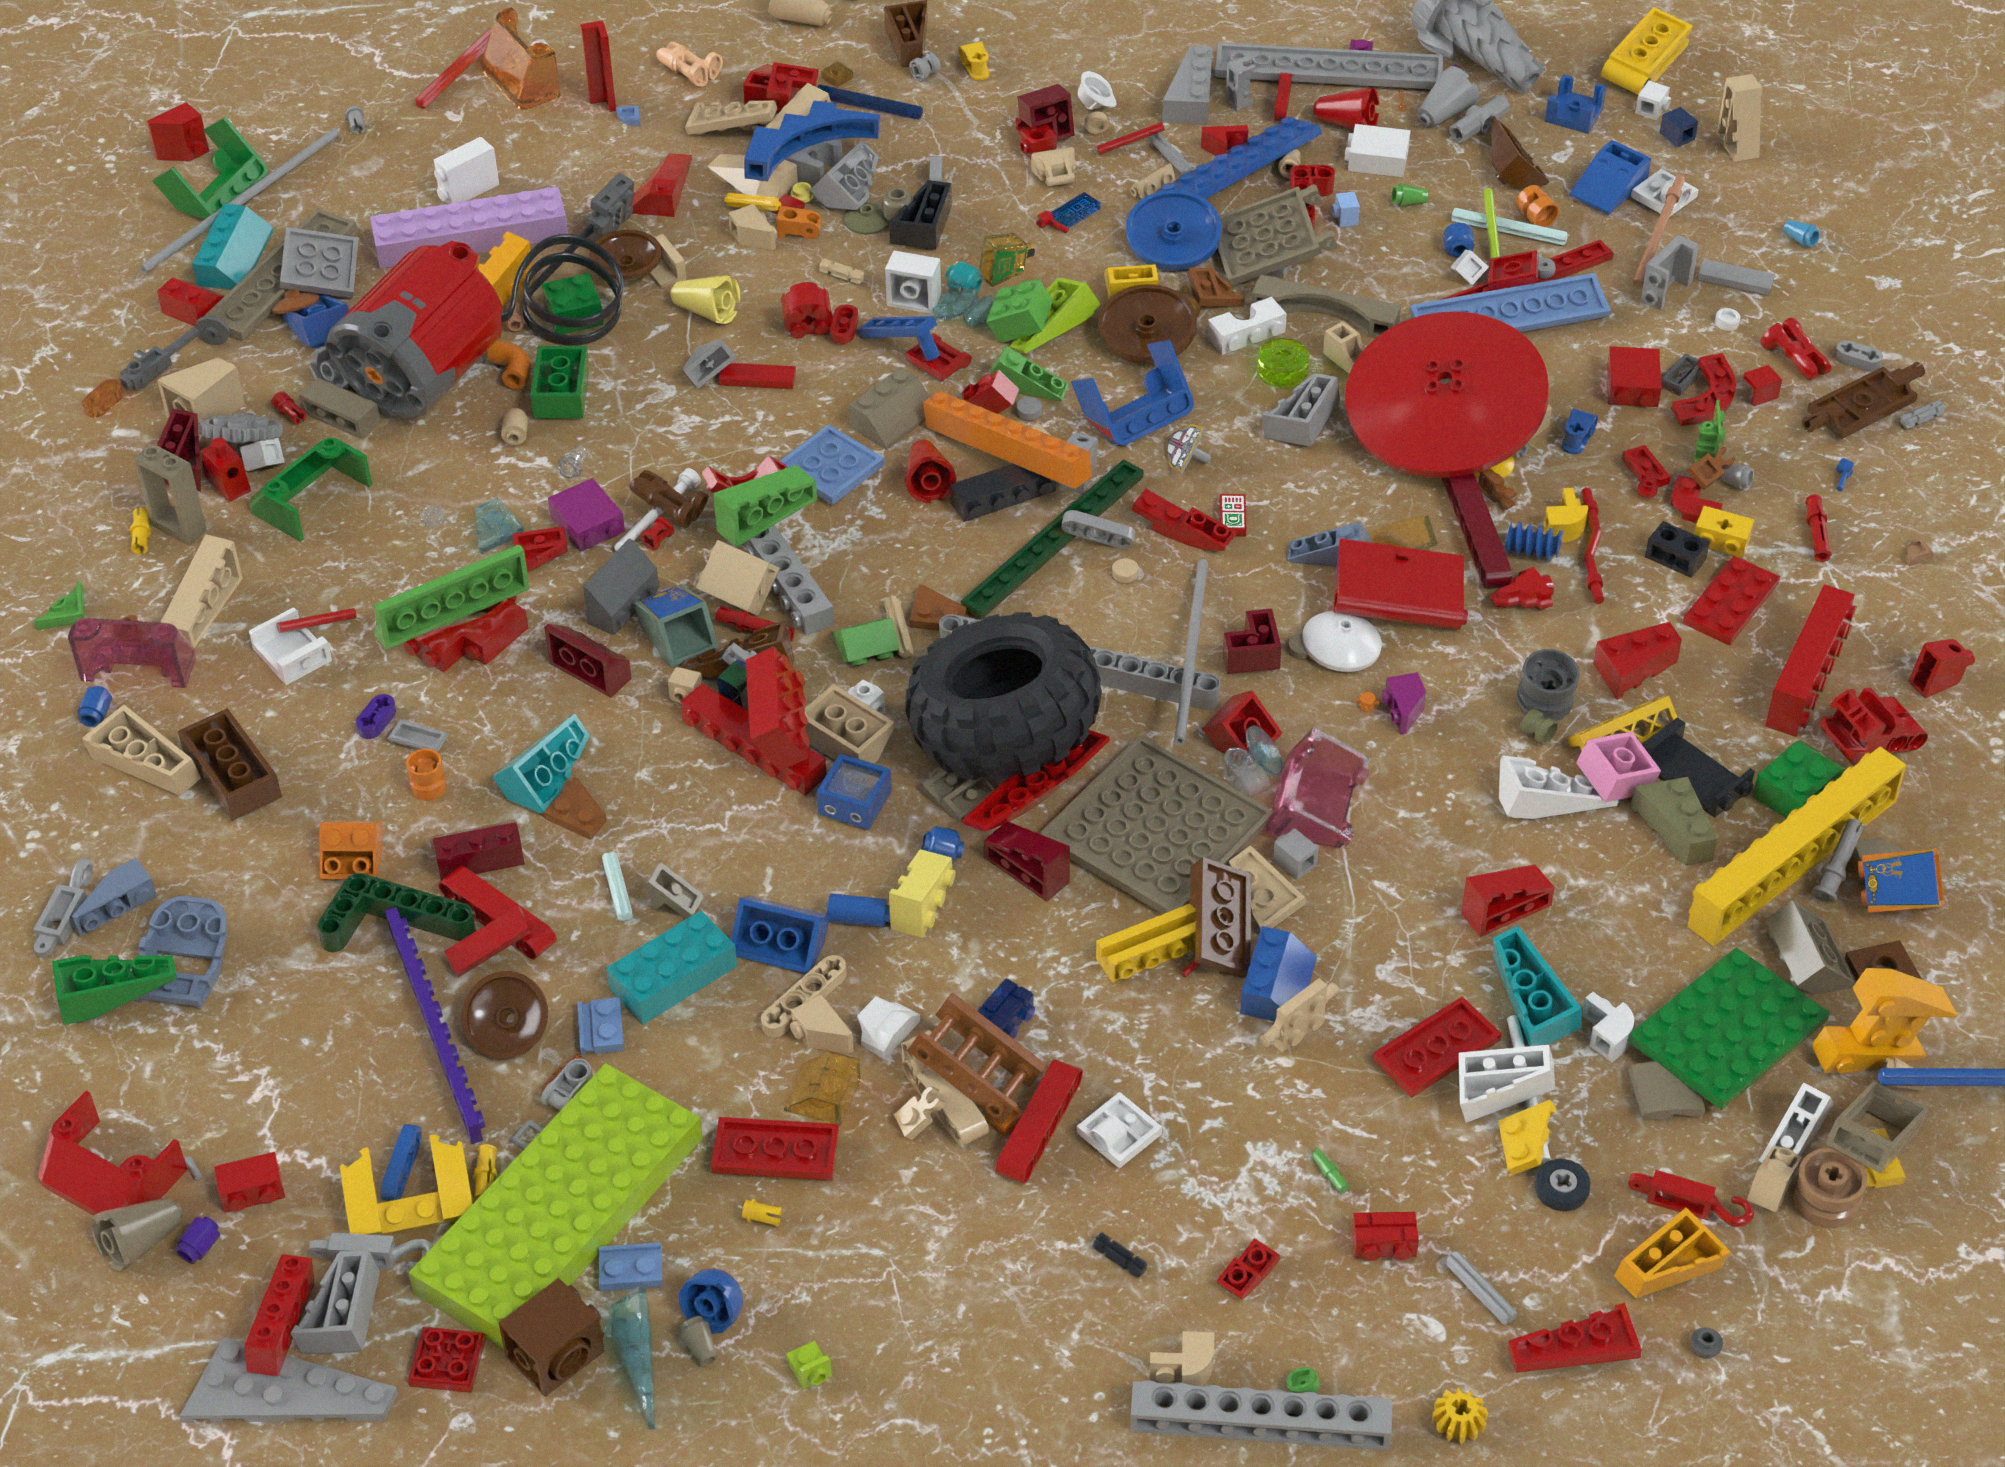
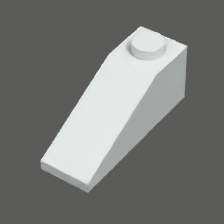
[1759,1082,1833,1163]

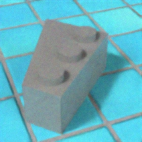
[1262,373,1340,446]
[291,1250,380,1354]

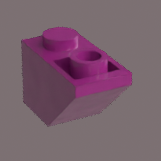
[1382,672,1426,735]

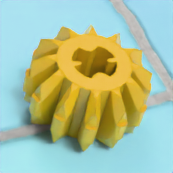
[1432,1387,1488,1445]

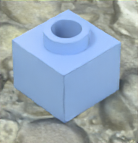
[1332,192,1360,227]

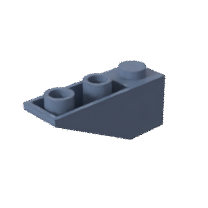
[1287,522,1373,566]
[72,858,157,936]

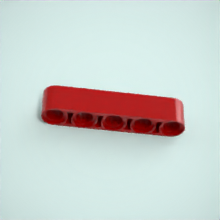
[438,865,557,960]
[995,1059,1083,1184]

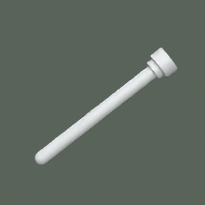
[614,468,701,551]

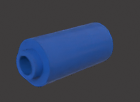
[827,893,890,927]

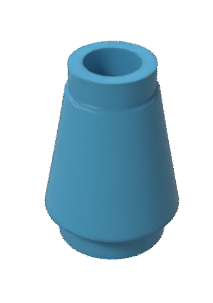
[1783,220,1820,247]

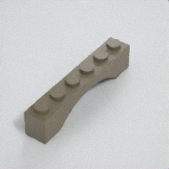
[1251,274,1401,338]

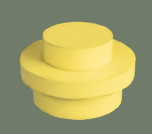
[791,182,814,203]

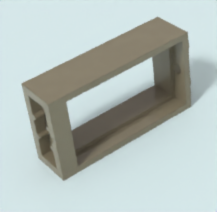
[134,443,207,545]
[1825,1081,1929,1173]

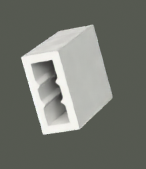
[1345,124,1411,177]
[434,137,499,204]

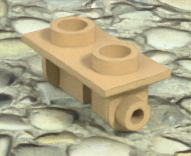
[1130,163,1176,199]

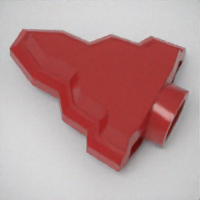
[1490,567,1554,610]

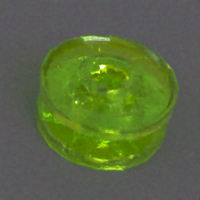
[1257,338,1310,388]

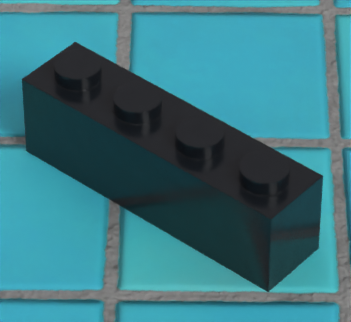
[950,464,1056,522]

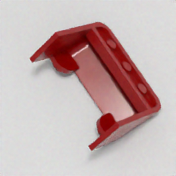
[38,1091,188,1215]

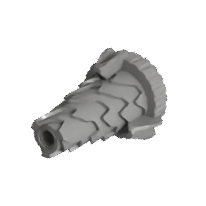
[1411,0,1545,94]

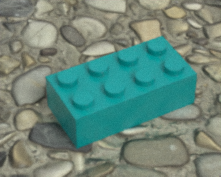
[606,910,737,1025]

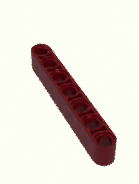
[1442,474,1512,589]

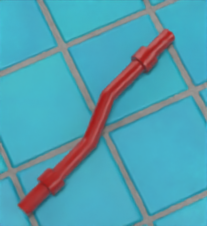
[1581,488,1604,604]

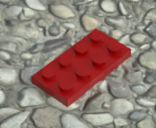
[1683,555,1781,646]
[1372,996,1502,1098]
[711,1117,839,1181]

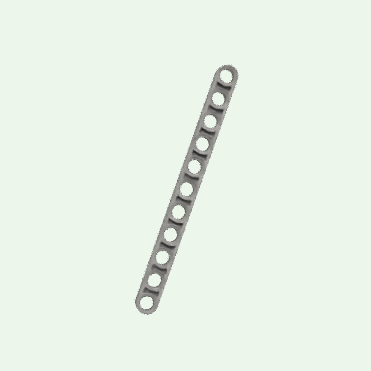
[939,614,1220,710]

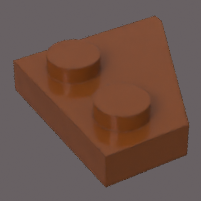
[1188,268,1245,307]
[910,584,967,631]
[544,777,607,840]

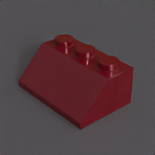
[544,624,632,698]
[432,820,525,881]

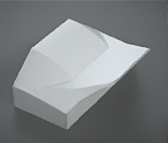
[857,996,920,1060]

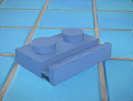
[577,997,624,1055]
[599,1242,663,1292]

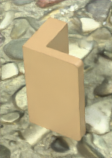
[649,234,686,288]

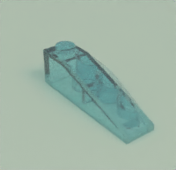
[605,1285,655,1430]

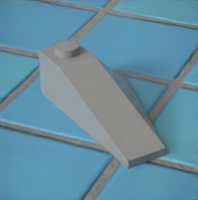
[810,139,879,210]

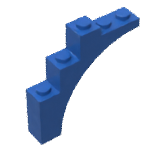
[744,100,880,182]

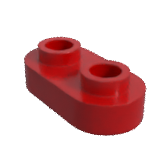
[830,304,859,344]

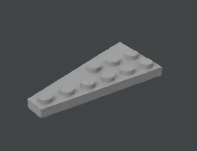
[180,1337,398,1423]

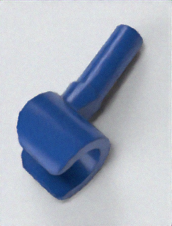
[1836,458,1854,491]

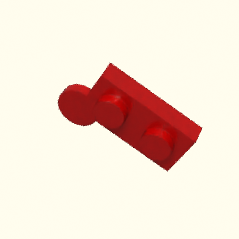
[1622,445,1671,498]

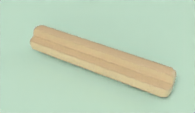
[884,595,914,659]

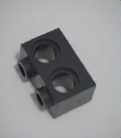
[1645,521,1710,578]

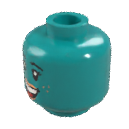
[945,261,983,297]

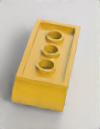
[1601,7,1693,95]

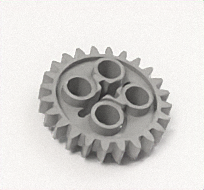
[199,413,283,443]

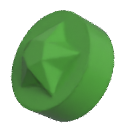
[1286,1367,1320,1393]

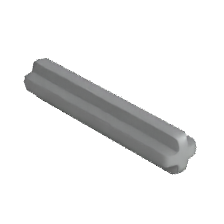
[1148,133,1194,175]
[1446,1251,1517,1325]

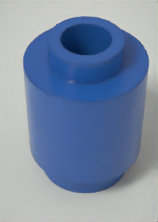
[78,686,112,727]

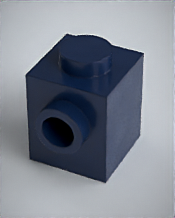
[1660,107,1698,147]

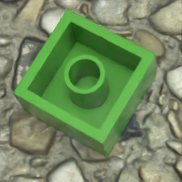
[986,279,1053,343]

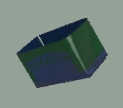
[716,659,749,711]

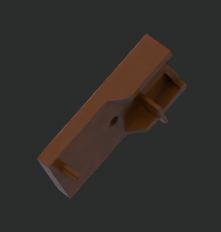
[1190,857,1251,978]

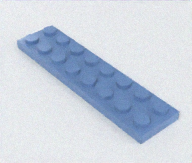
[1409,273,1611,332]

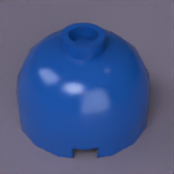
[678,1268,743,1334]

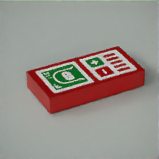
[1220,494,1247,536]

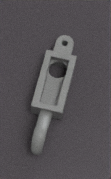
[33,858,93,958]
[308,1233,433,1270]

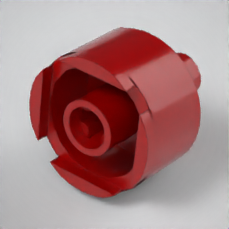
[781,282,833,339]

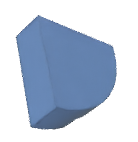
[616,106,640,126]

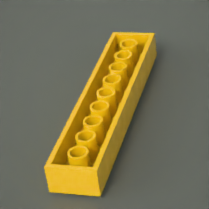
[1687,747,1907,947]

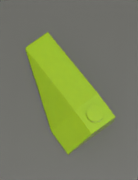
[1010,277,1101,354]

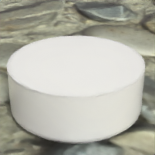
[1715,308,1740,331]

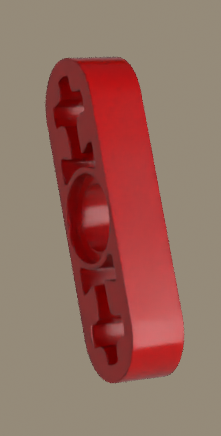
[1274,72,1292,121]

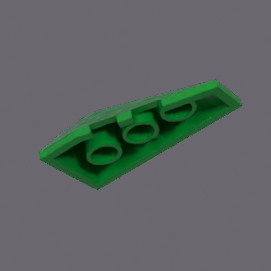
[52,955,177,1025]

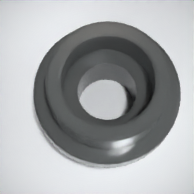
[1690,1327,1723,1359]

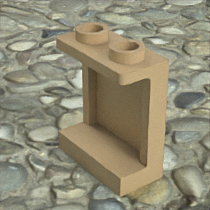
[696,540,780,616]

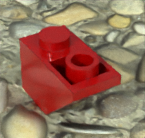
[961,370,1019,414]

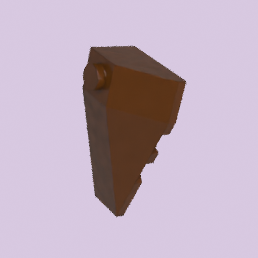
[1491,116,1550,188]
[681,620,794,677]

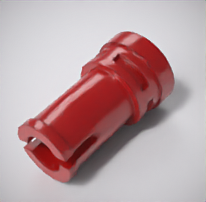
[271,391,307,425]

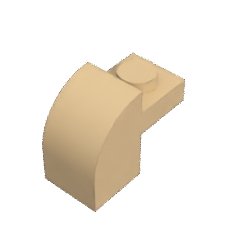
[1149,1331,1214,1386]

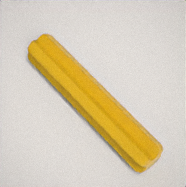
[724,193,781,211]

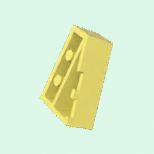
[889,849,956,938]

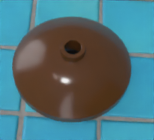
[589,229,662,280]
[461,971,548,1060]

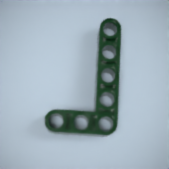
[317,873,476,952]

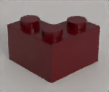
[1017,84,1075,141]
[1222,608,1282,674]

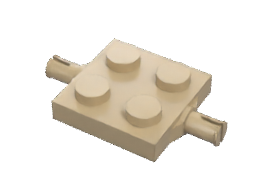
[1259,978,1339,1053]

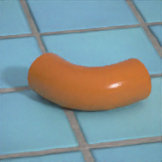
[488,340,532,390]

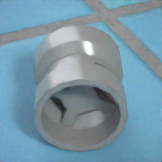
[909,51,941,81]

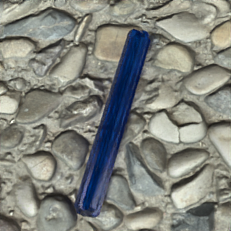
[817,84,923,120]

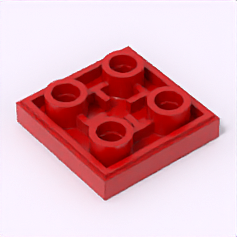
[408,1327,486,1393]

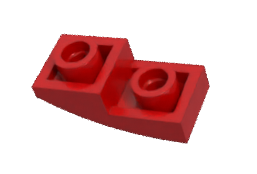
[1216,1238,1280,1300]

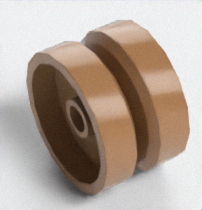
[1792,1148,1868,1228]

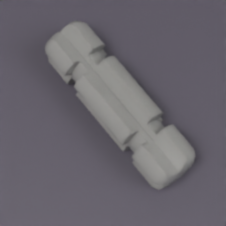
[1900,400,1945,429]

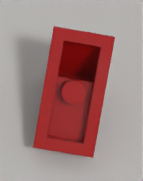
[1201,125,1249,156]

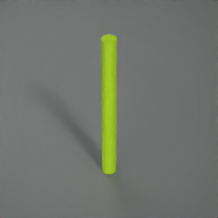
[1483,188,1500,258]

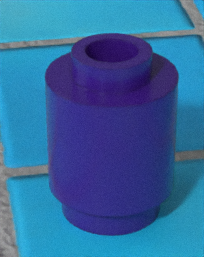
[175,1217,220,1264]

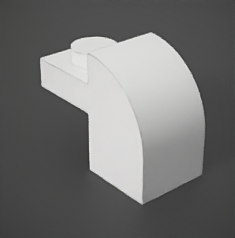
[1582,992,1634,1063]

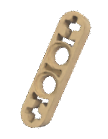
[761,955,847,1038]

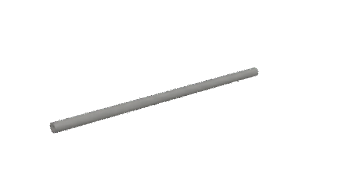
[1174,559,1208,745]

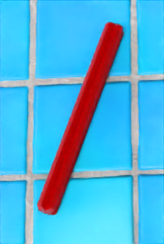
[415,28,499,109]

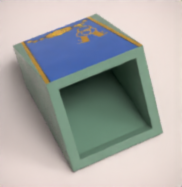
[634,584,719,668]

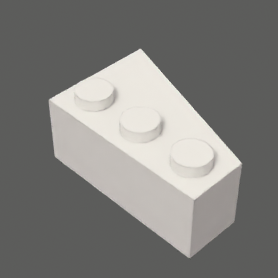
[1459,1045,1555,1123]

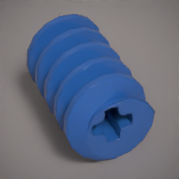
[1505,521,1563,561]

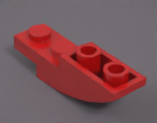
[1131,488,1237,551]

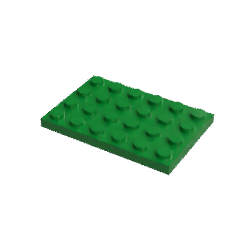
[1627,947,1831,1110]

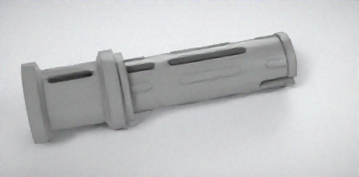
[1811,818,1865,903]

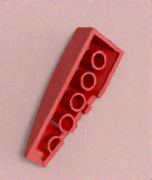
[963,730,1110,832]

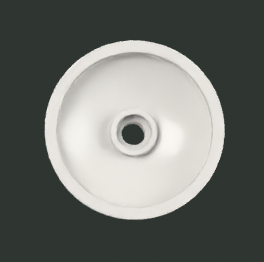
[1302,611,1382,672]

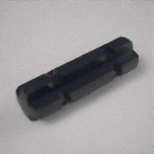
[1092,1232,1147,1278]

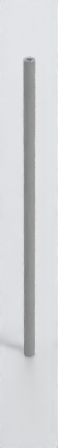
[140,128,340,274]

